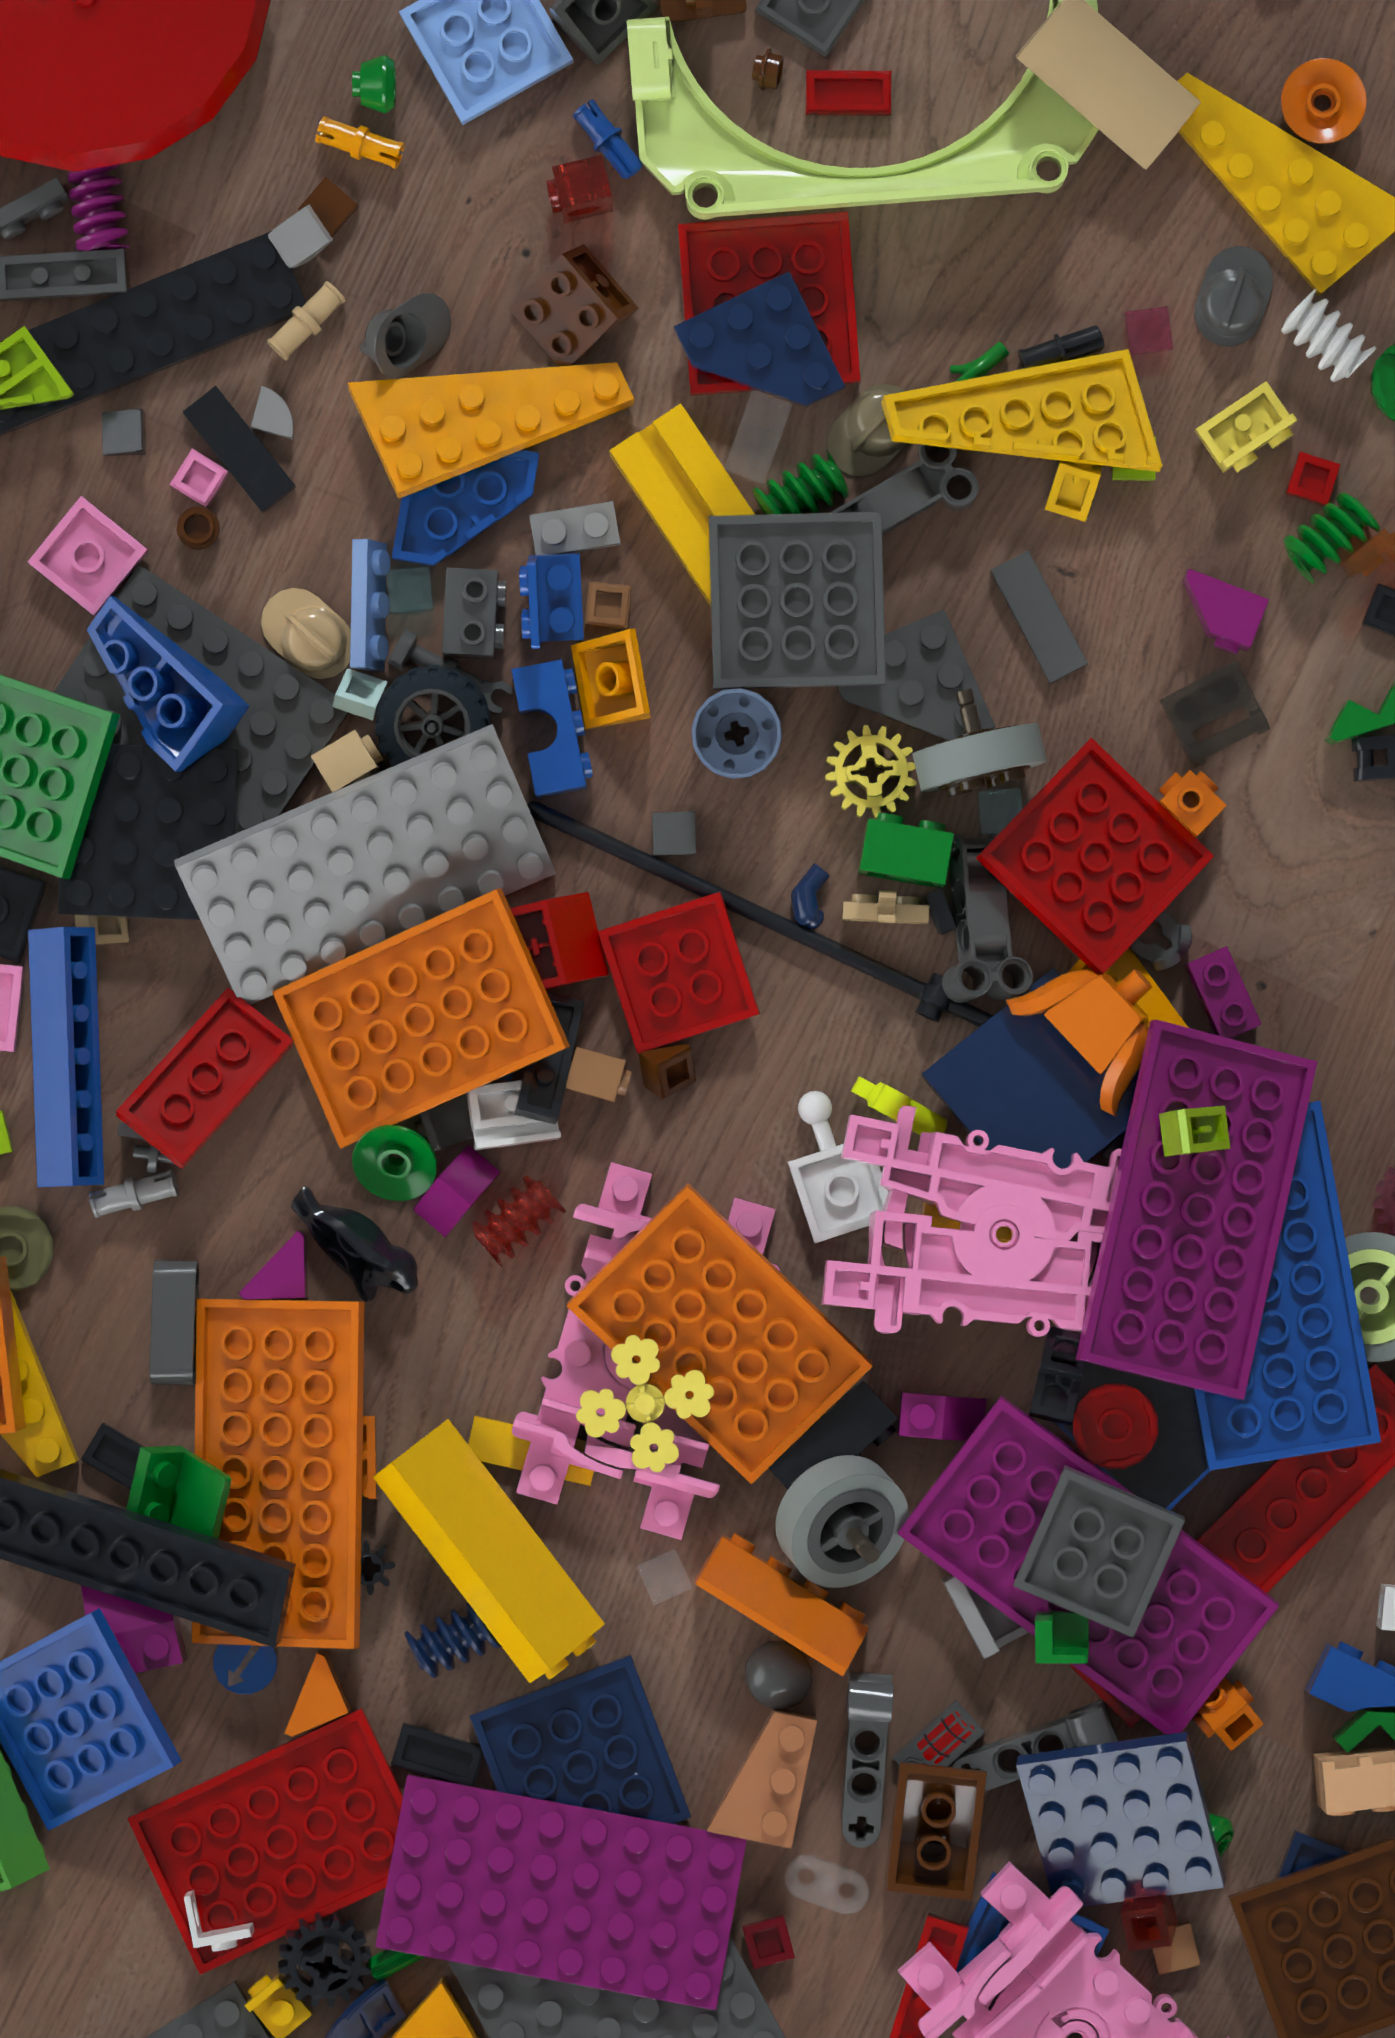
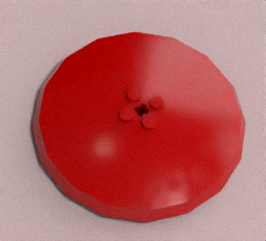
[0,0,271,172]

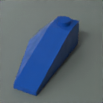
[87,596,250,772]

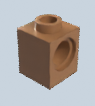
[565,1047,632,1102]

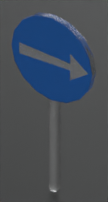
[178,1617,277,1695]

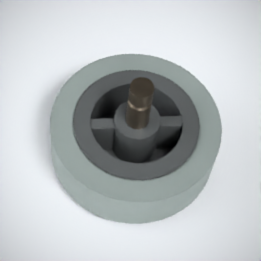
[775,1455,909,1588]

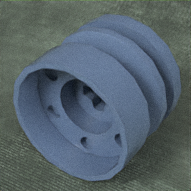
[691,688,782,779]

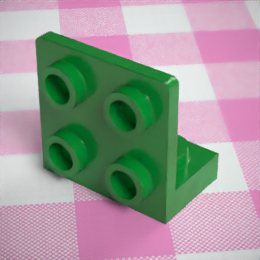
[126,1446,232,1539]

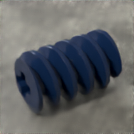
[404,1602,501,1678]

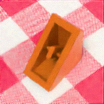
[284,1650,351,1737]

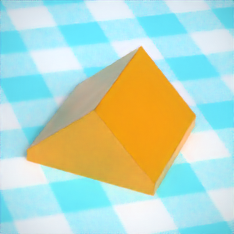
[571,629,651,729]

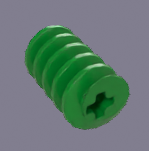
[752,450,849,515]
[1283,493,1381,584]

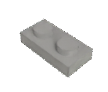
[529,501,621,555]

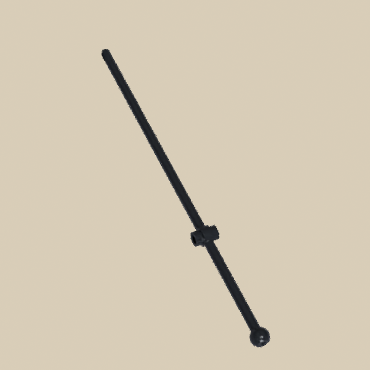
[527,801,994,1027]

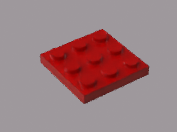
[598,892,760,1054]

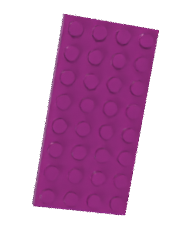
[1076,1019,1318,1400]
[897,1395,1279,1735]
[375,1775,747,2011]

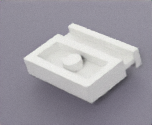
[466,1080,561,1151]

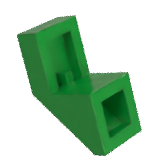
[1325,680,1395,745]
[1331,1708,1395,1753]

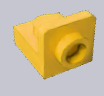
[1045,461,1102,522]
[244,1973,313,2038]

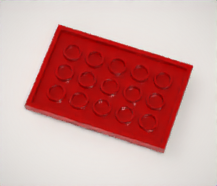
[127,1707,403,1975]

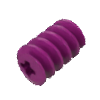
[67,164,130,251]

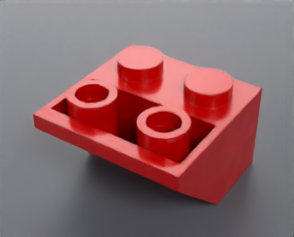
[510,892,609,990]

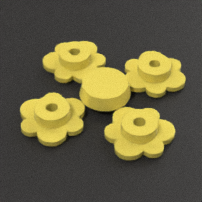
[576,1335,714,1472]

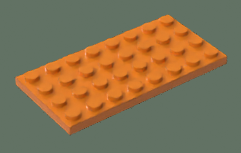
[192,1298,365,1649]

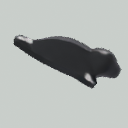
[291,1186,419,1302]

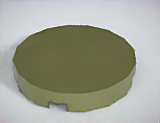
[0,1206,54,1291]

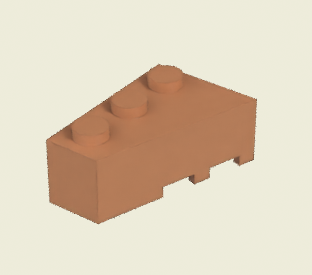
[707,1709,817,1849]

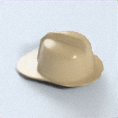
[261,588,351,679]

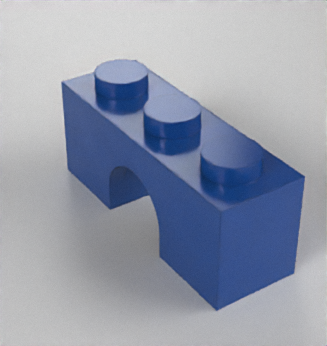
[511,659,593,798]

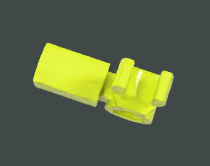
[851,1076,947,1135]

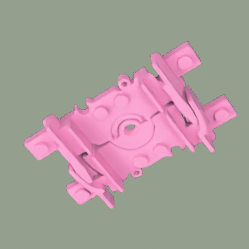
[512,1162,780,1540]

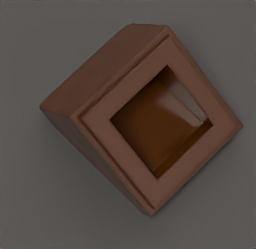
[639,1044,696,1099]

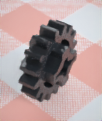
[278,1912,372,2007]

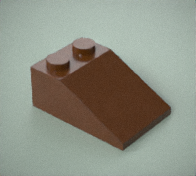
[884,1762,987,1901]

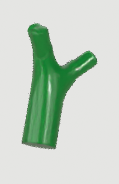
[950,342,1009,382]

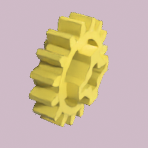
[825,725,917,819]

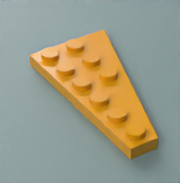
[348,362,634,499]

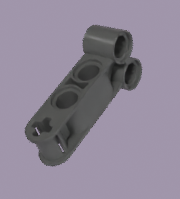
[830,444,979,535]
[942,833,1033,1003]
[841,1671,894,1848]
[952,1700,1119,1791]

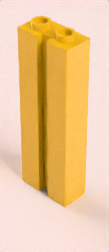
[609,403,755,607]
[373,1419,605,1683]

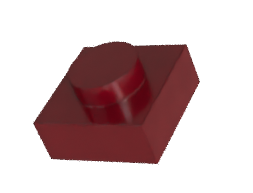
[742,1914,795,1969]

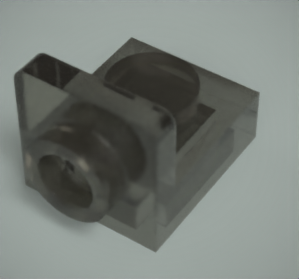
[414,1095,474,1152]

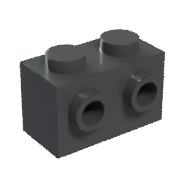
[442,567,507,660]

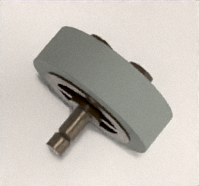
[912,689,1047,797]

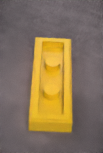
[468,1415,597,1486]

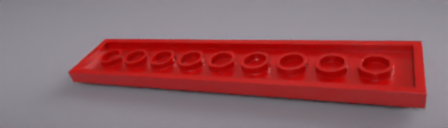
[1069,1363,1395,1728]

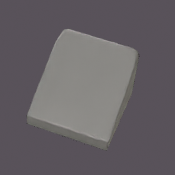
[268,205,333,269]

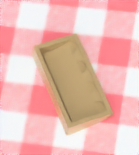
[1015,0,1201,170]

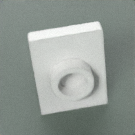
[184,1890,255,1951]

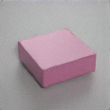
[170,448,230,508]

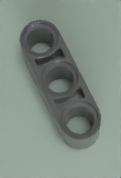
[150,1260,199,1386]

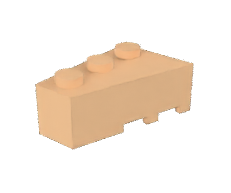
[1312,1746,1395,1816]

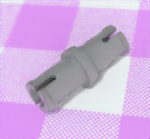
[89,1169,179,1218]

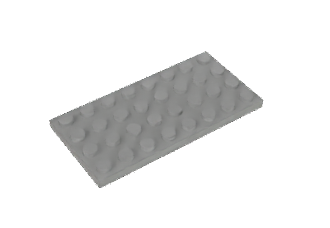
[174,724,557,1005]

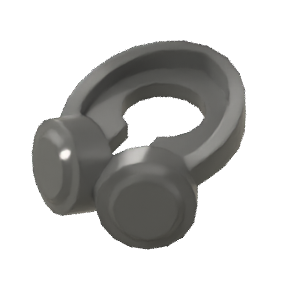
[1130,911,1192,971]

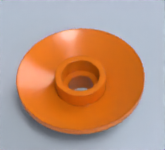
[1281,58,1367,144]

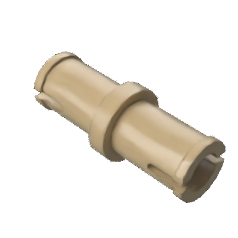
[267,281,346,361]

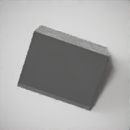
[550,0,658,66]

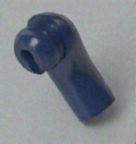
[791,863,830,930]

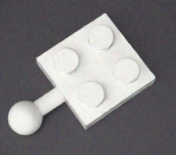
[788,1091,888,1244]

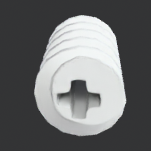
[1281,289,1377,382]

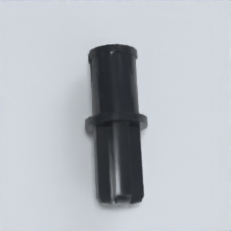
[1018,326,1105,369]

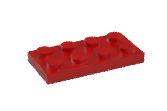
[116,988,294,1169]

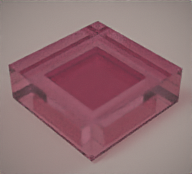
[1124,306,1173,356]

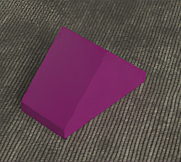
[413,1145,501,1237]
[238,1230,308,1299]

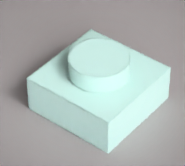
[332,668,388,720]

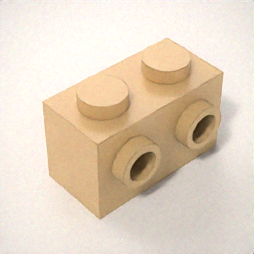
[311,730,384,792]

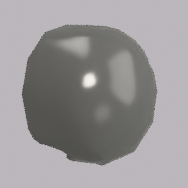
[745,1641,813,1710]

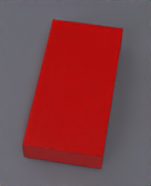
[806,70,892,116]

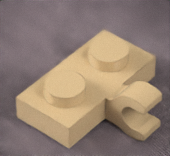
[842,890,929,925]

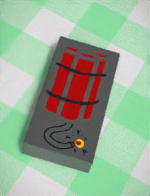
[892,1699,985,1767]

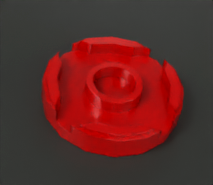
[1072,1383,1158,1469]

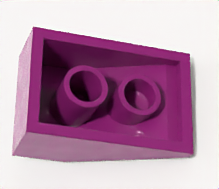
[81,1585,188,1674]

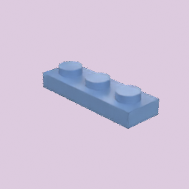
[350,539,390,672]

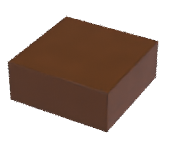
[298,177,359,238]

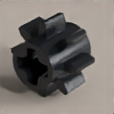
[361,1540,396,1595]

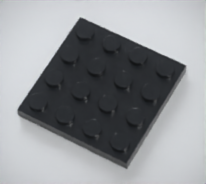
[58,744,239,921]

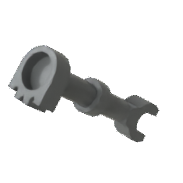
[387,629,513,714]

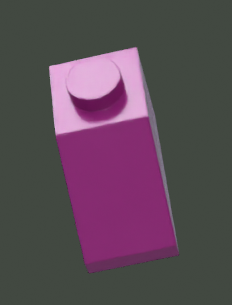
[1182,569,1269,654]
[897,1391,987,1441]

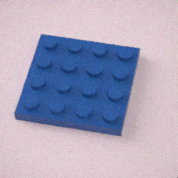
[0,1608,182,1831]

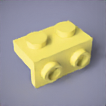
[1195,381,1297,473]

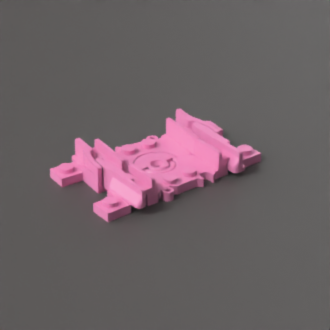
[822,1106,1122,1337]
[898,1861,1230,2038]

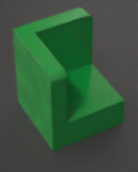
[1035,1611,1089,1664]

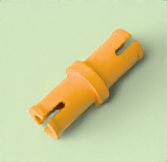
[315,116,405,169]

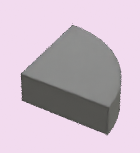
[251,386,294,440]

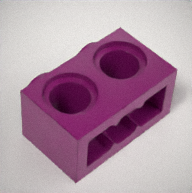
[1183,946,1262,1039]

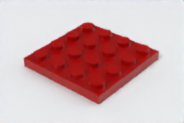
[678,212,861,396]
[976,738,1214,976]

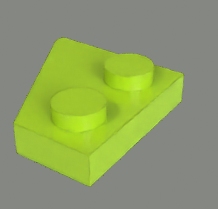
[0,326,74,410]

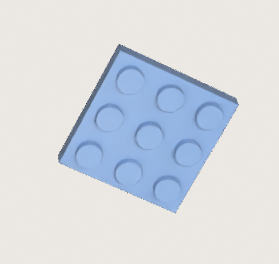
[399,0,574,125]

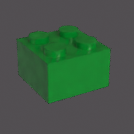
[857,813,954,889]

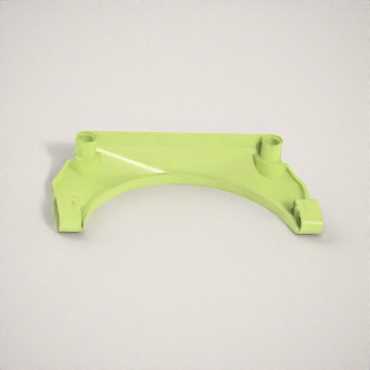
[627,0,1099,220]

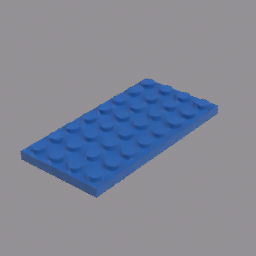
[1194,1101,1381,1471]

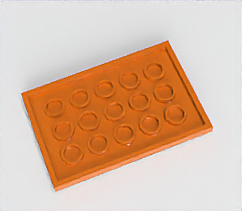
[272,888,570,1149]
[566,1183,873,1484]

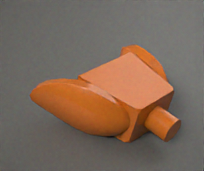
[1006,969,1152,1117]

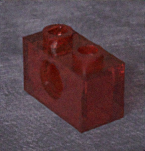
[546,155,614,223]

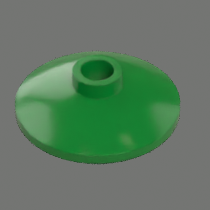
[352,1125,437,1201]

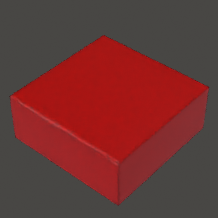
[1285,451,1341,506]

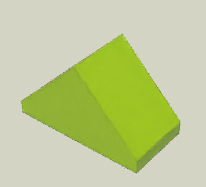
[1159,1106,1231,1157]

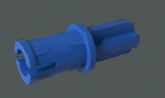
[572,99,642,179]

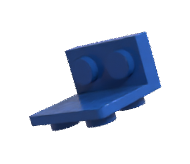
[519,553,584,649]

